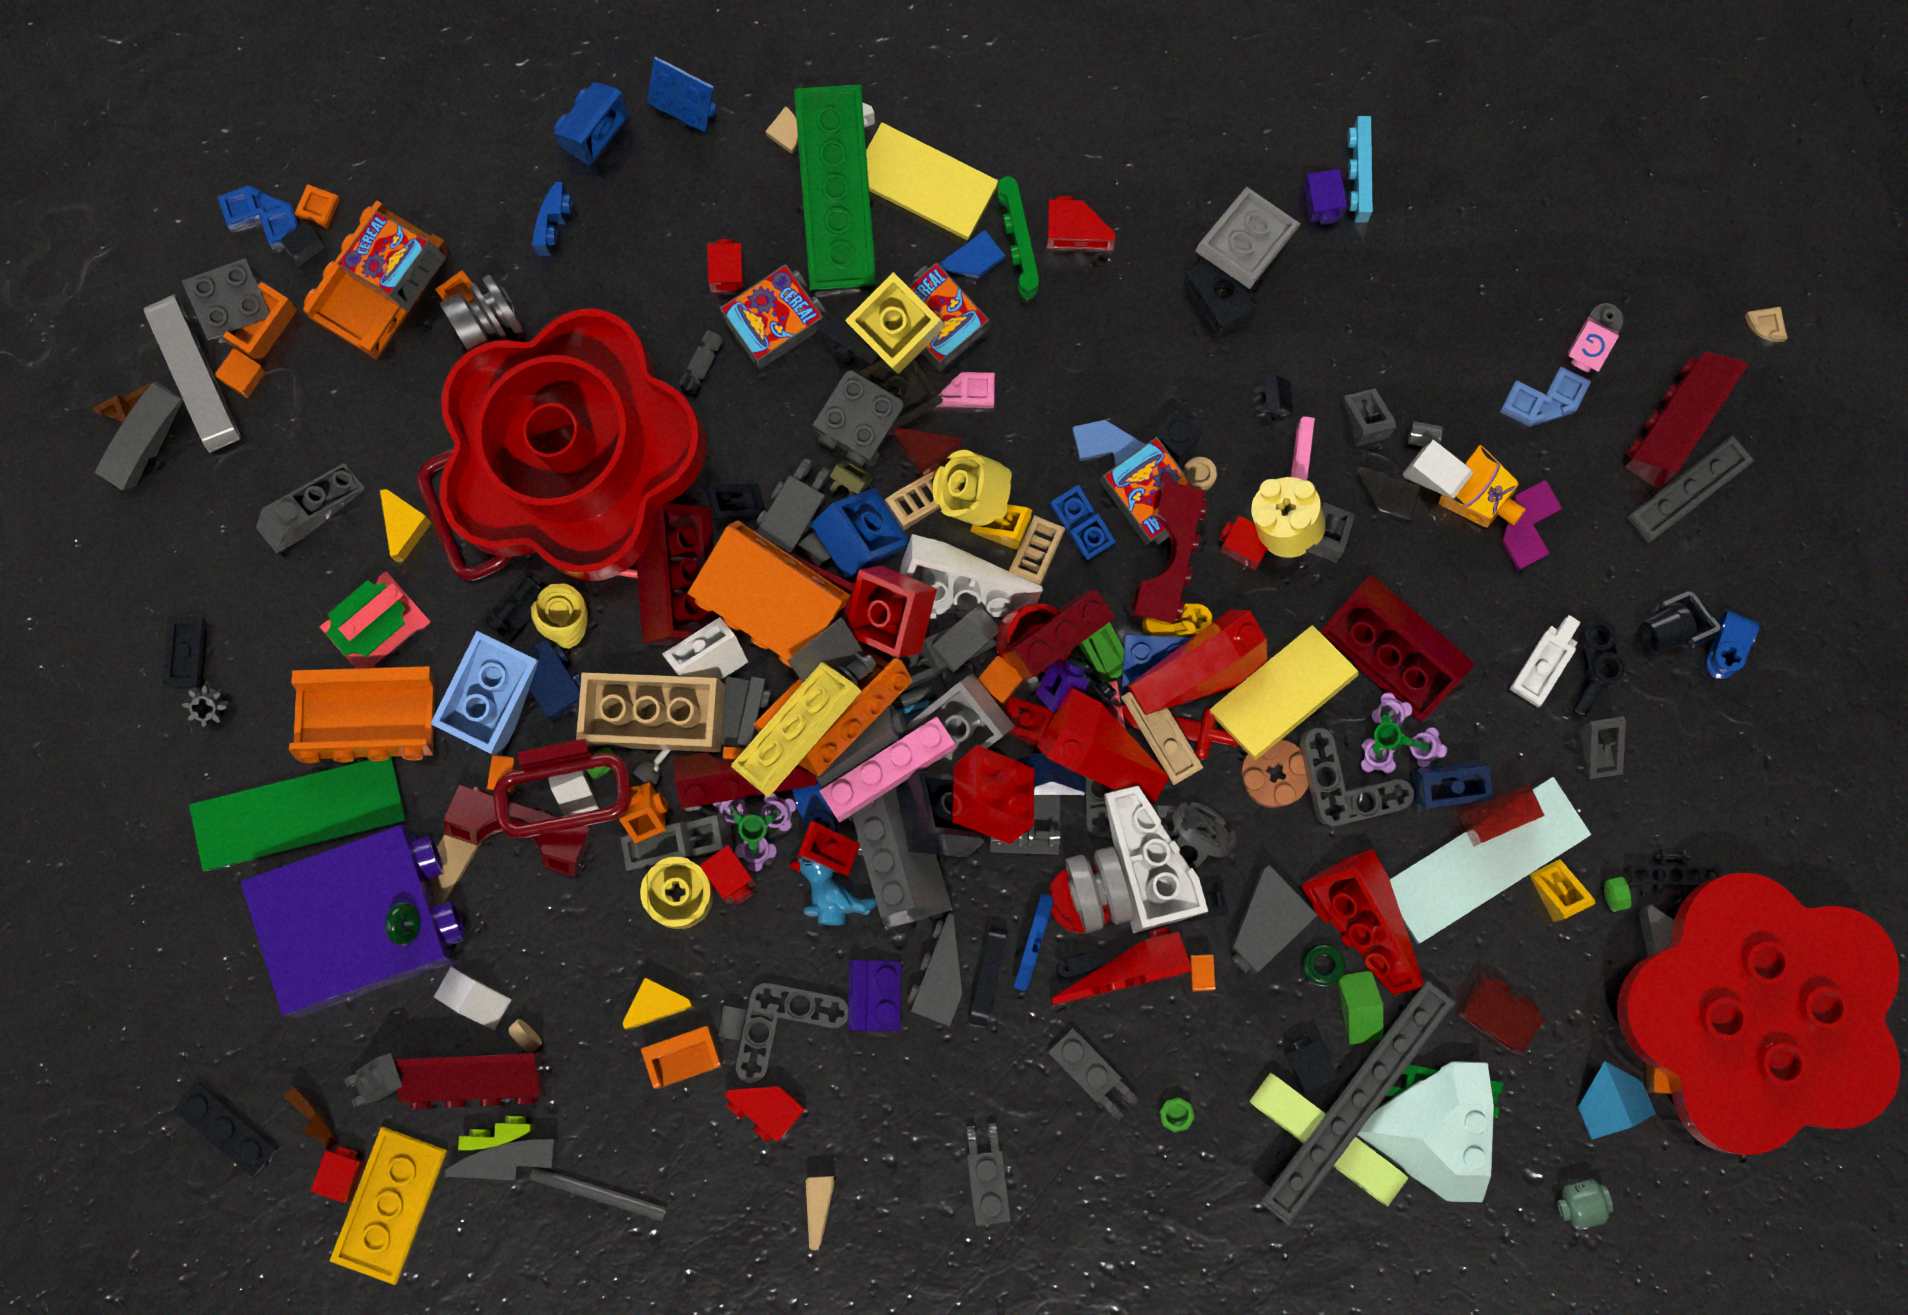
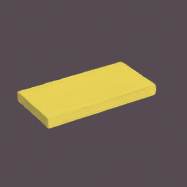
[866,123,999,241]
[1209,625,1358,761]
[731,661,861,798]

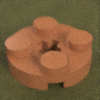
[1241,739,1309,808]

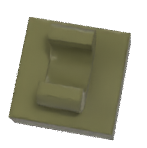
[830,458,874,498]

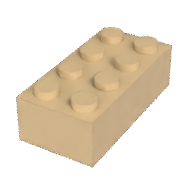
[576,673,725,752]

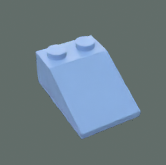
[430,631,539,756]

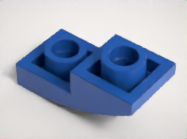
[532,182,572,256]
[1048,485,1116,560]

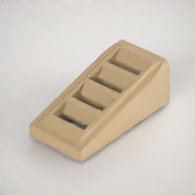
[885,468,941,531]
[1009,515,1065,586]
[806,1176,835,1250]

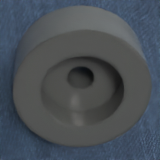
[1589,303,1623,331]

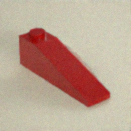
[1127,609,1267,715]
[1037,686,1169,806]
[1301,849,1424,995]
[1050,927,1192,1006]

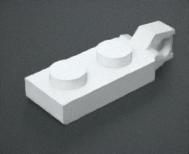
[1509,615,1581,707]

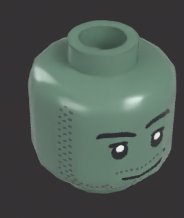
[1557,1179,1613,1230]

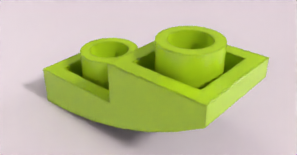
[458,1116,535,1150]

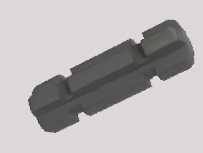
[679,331,722,394]

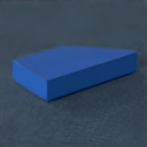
[939,230,1005,278]

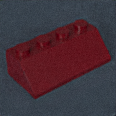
[1625,351,1749,489]
[636,503,719,646]
[1320,574,1475,723]
[393,1053,546,1109]

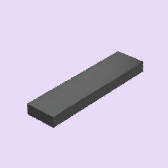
[1627,435,1754,544]

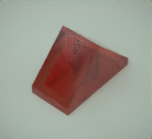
[895,428,963,477]

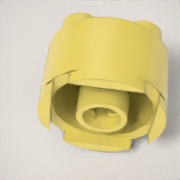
[933,450,1012,526]
[1251,477,1325,557]
[640,857,714,929]

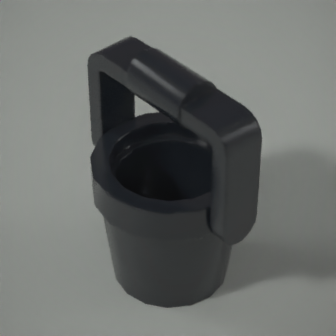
[1640,591,1721,653]

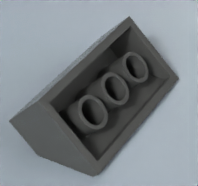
[852,782,953,930]

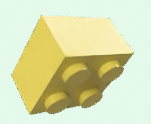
[845,272,946,374]

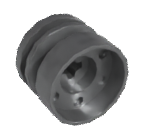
[440,275,526,352]

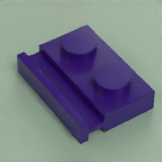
[848,960,901,1032]

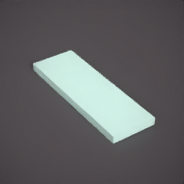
[1390,777,1591,944]

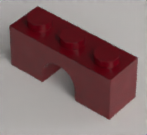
[1003,589,1115,679]

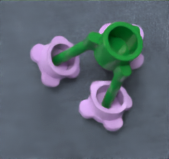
[1361,693,1447,773]
[713,793,797,872]

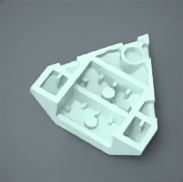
[1355,1061,1494,1202]

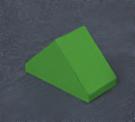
[1077,622,1124,682]
[1338,971,1384,1045]

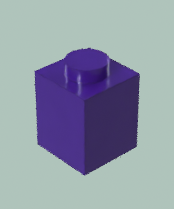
[1303,169,1347,224]

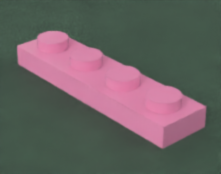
[820,717,957,822]

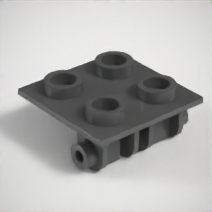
[182,258,270,343]
[788,617,877,686]
[990,795,1061,855]

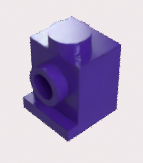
[1036,658,1090,712]

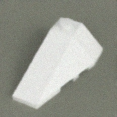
[900,534,1043,619]
[1104,786,1208,933]

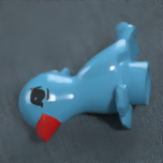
[787,857,877,925]

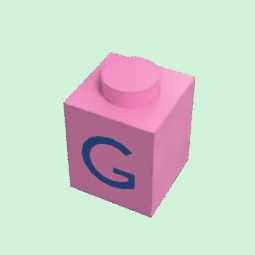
[1568,316,1619,372]

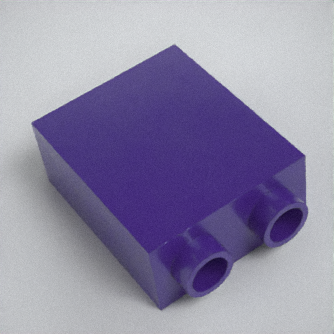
[240,825,466,1017]

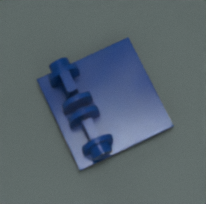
[647,57,718,132]
[1121,634,1193,703]

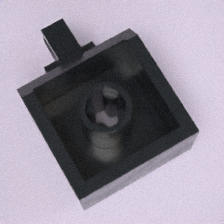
[896,771,984,857]

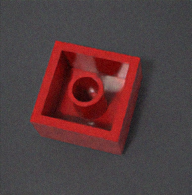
[846,566,937,658]
[952,745,1034,844]

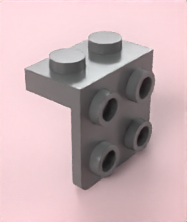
[813,371,903,467]
[720,676,772,748]

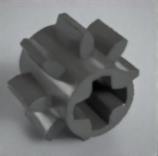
[182,682,229,727]

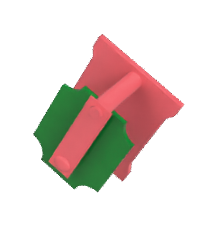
[320,571,431,669]

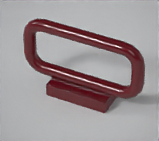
[417,449,511,581]
[493,739,632,838]

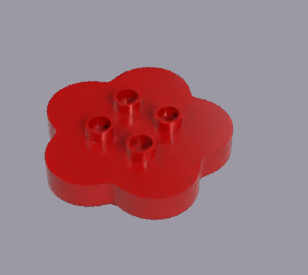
[440,309,707,581]
[1617,873,1900,1155]

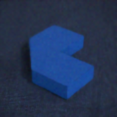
[217,185,300,249]
[1013,893,1054,991]

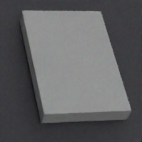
[1195,187,1301,289]

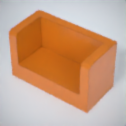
[222,282,297,364]
[641,1026,723,1089]

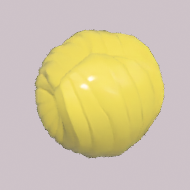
[531,583,588,649]

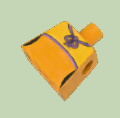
[1438,445,1526,528]

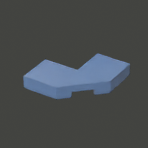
[1500,367,1591,427]
[1072,420,1146,466]

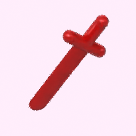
[1122,705,1240,760]

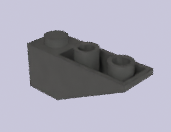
[256,463,365,554]
[907,913,963,1027]

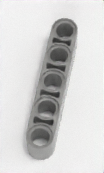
[144,294,241,453]

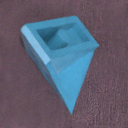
[1577,1061,1656,1140]

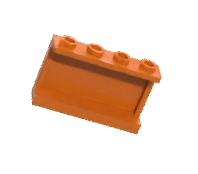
[303,200,450,360]
[687,520,851,668]
[753,640,913,776]
[289,666,436,764]

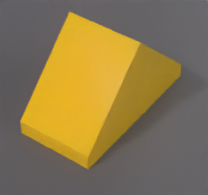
[380,489,432,562]
[970,504,1032,551]
[1530,859,1595,922]
[623,978,694,1030]

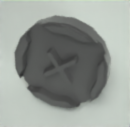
[1172,802,1237,869]

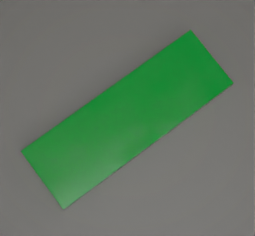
[794,85,876,291]
[189,757,407,872]

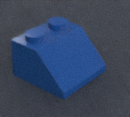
[554,82,629,167]
[810,488,910,580]

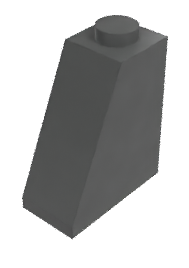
[815,704,906,788]
[1230,865,1317,974]

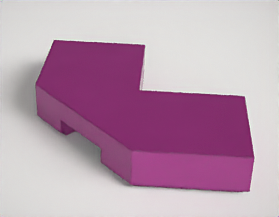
[1501,480,1562,571]

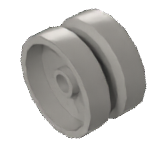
[1065,846,1134,933]

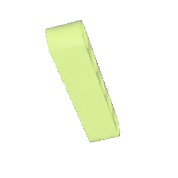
[1250,1073,1408,1207]

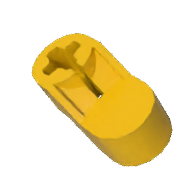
[1142,604,1212,637]

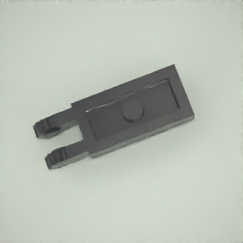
[1048,1028,1139,1121]
[344,1053,402,1107]
[967,1123,1011,1226]

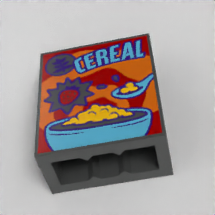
[337,210,447,311]
[908,262,990,372]
[719,264,826,370]
[1099,436,1194,545]

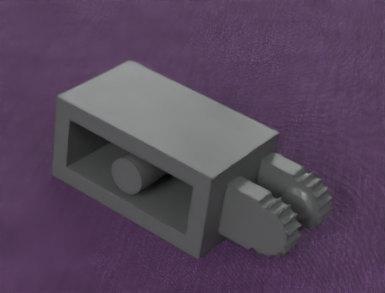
[754,457,831,556]

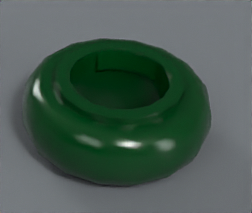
[385,902,421,946]
[1302,943,1345,987]

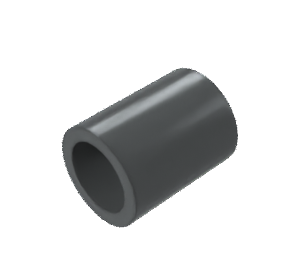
[1407,421,1443,447]
[797,532,833,568]
[942,663,975,692]
[717,1006,747,1041]

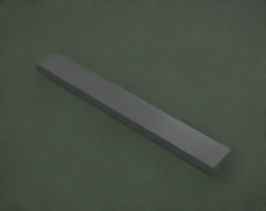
[1260,980,1455,1224]

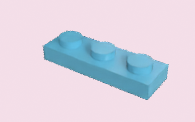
[1347,116,1373,223]

